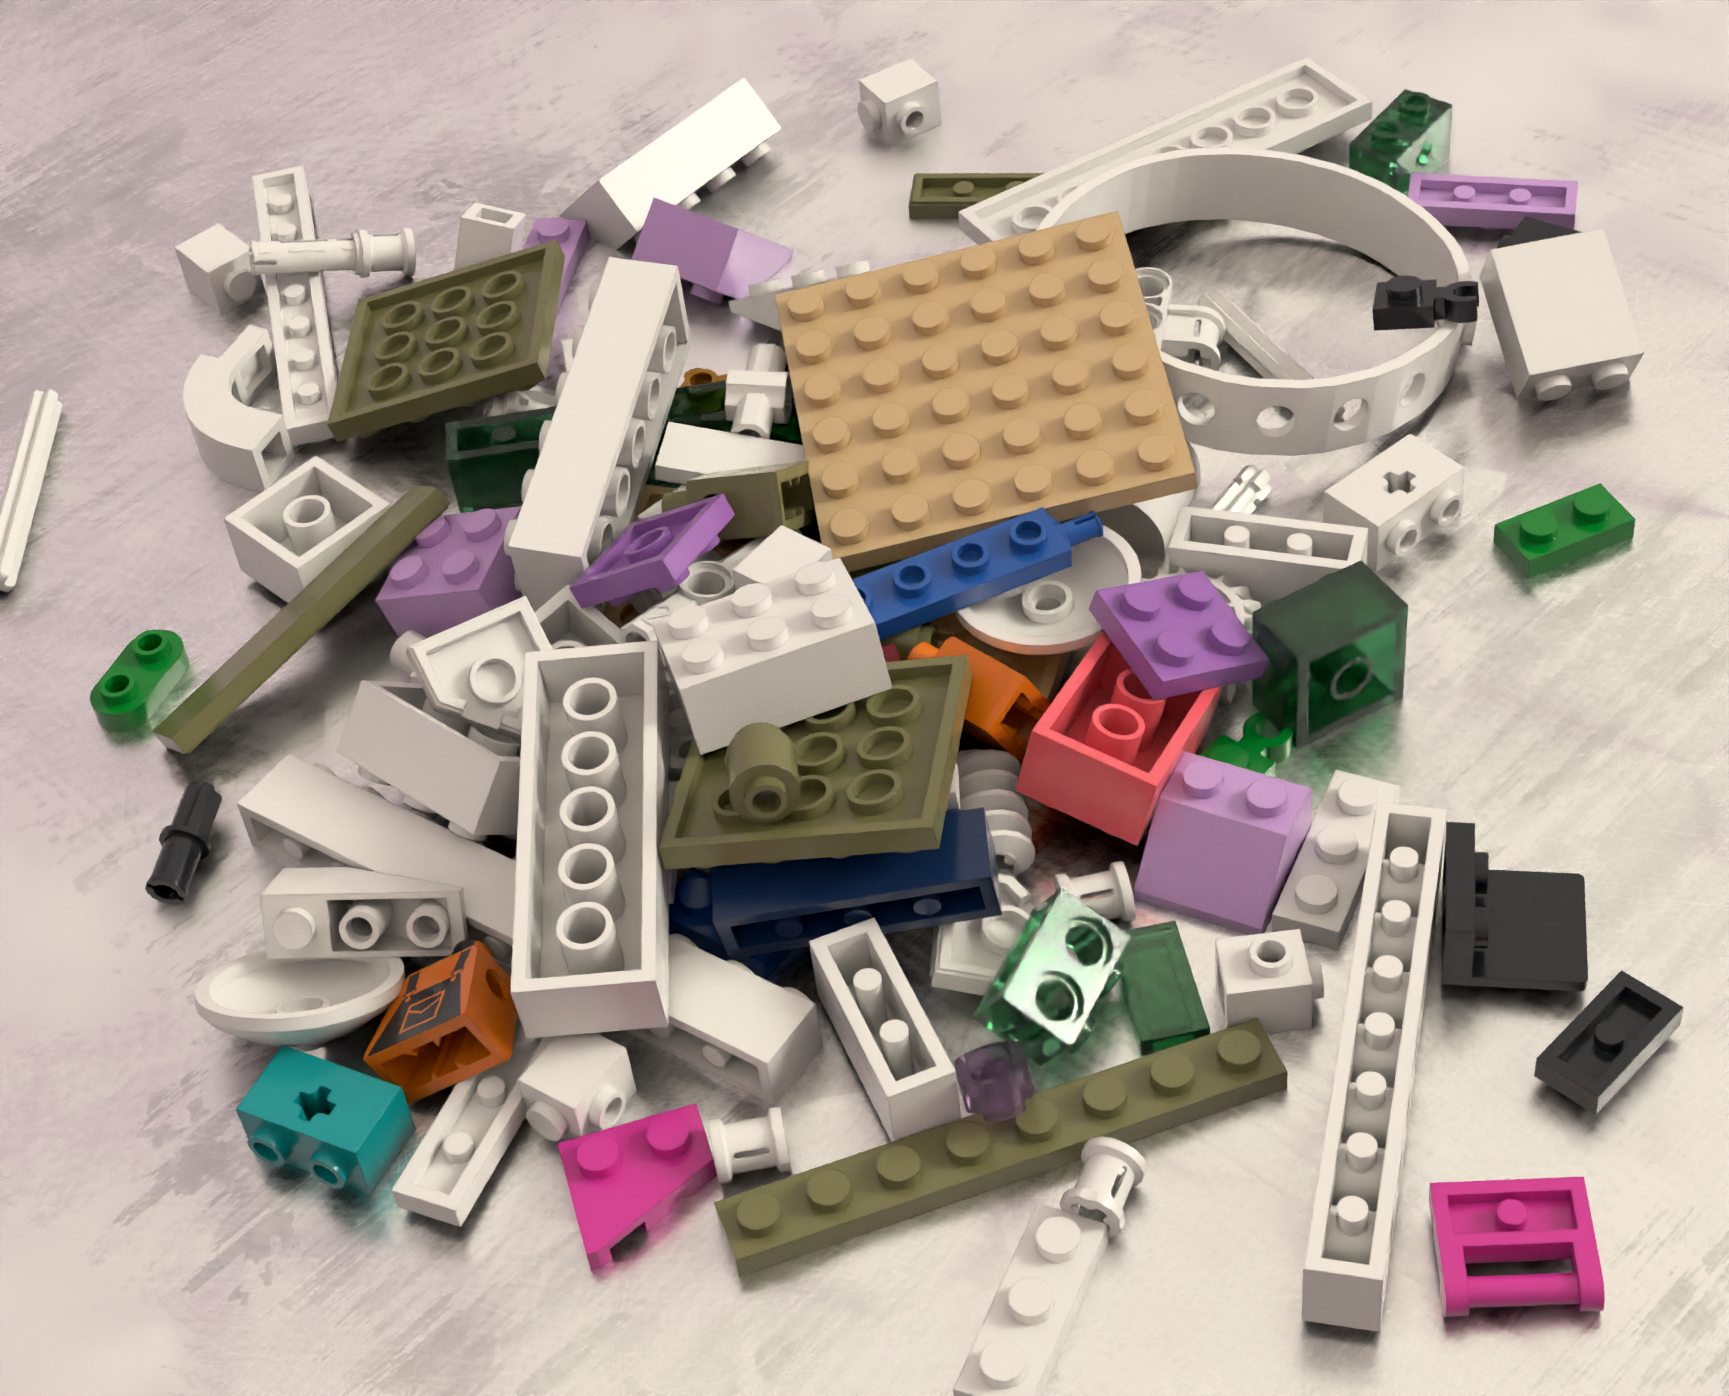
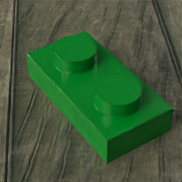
[1493,483,1636,579]

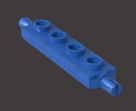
[852,507,1103,640]

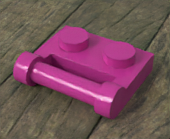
[1428,1177,1605,1317]

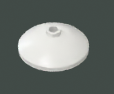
[955,517,1142,656]
[194,950,405,1052]

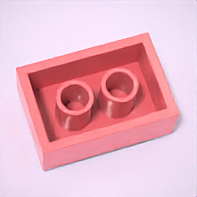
[1015,630,1223,846]

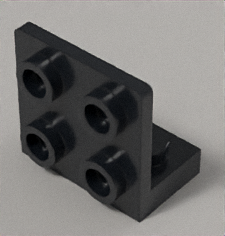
[1442,822,1588,991]

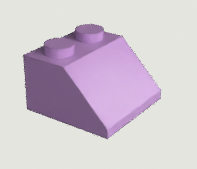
[632,197,794,304]
[1134,751,1312,935]

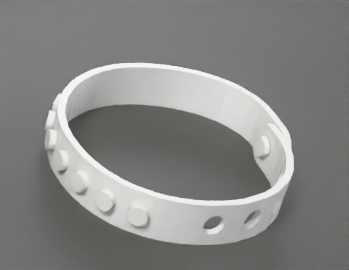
[1035,147,1478,456]

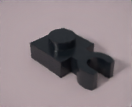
[1372,276,1479,331]

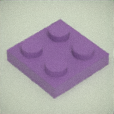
[569,494,735,609]
[1089,571,1270,700]

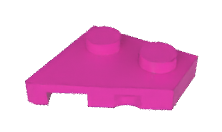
[557,1103,717,1271]

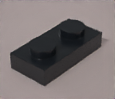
[1534,970,1683,1115]

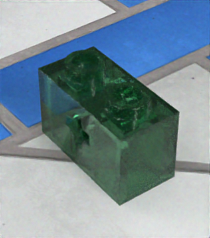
[1349,89,1453,197]

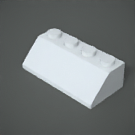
[559,77,781,250]

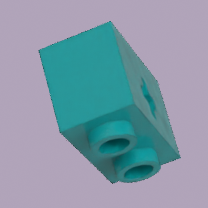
[236,1045,416,1195]

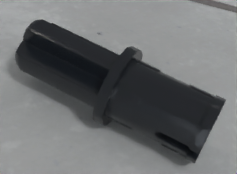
[145,782,222,905]

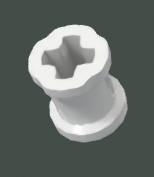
[1054,861,1136,935]
[708,1106,792,1185]
[1059,1136,1147,1238]

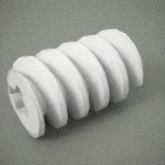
[956,749,1035,879]

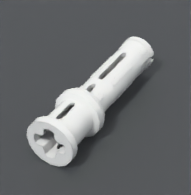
[248,227,416,278]

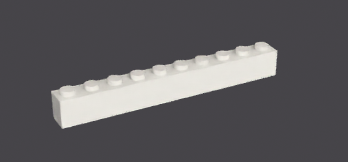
[237,753,823,1106]

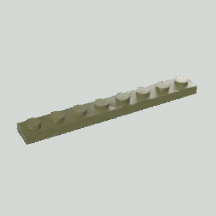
[714,1018,1288,1277]

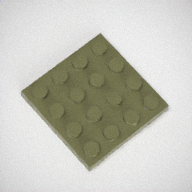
[327,239,565,442]
[658,655,972,870]

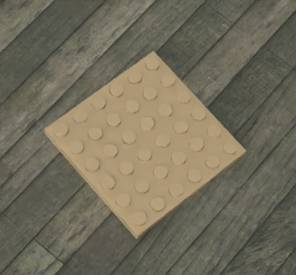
[775,211,1198,572]

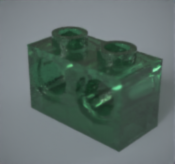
[972,887,1130,1066]

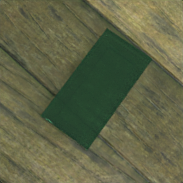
[1108,921,1210,1057]

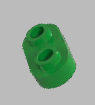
[90,630,189,732]

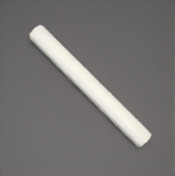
[0,389,63,592]

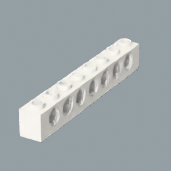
[1302,801,1447,1332]

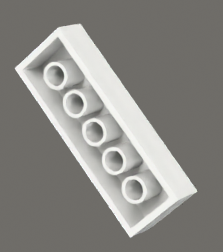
[504,257,692,615]
[510,640,669,1039]

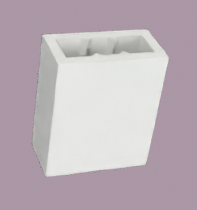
[1479,228,1644,401]

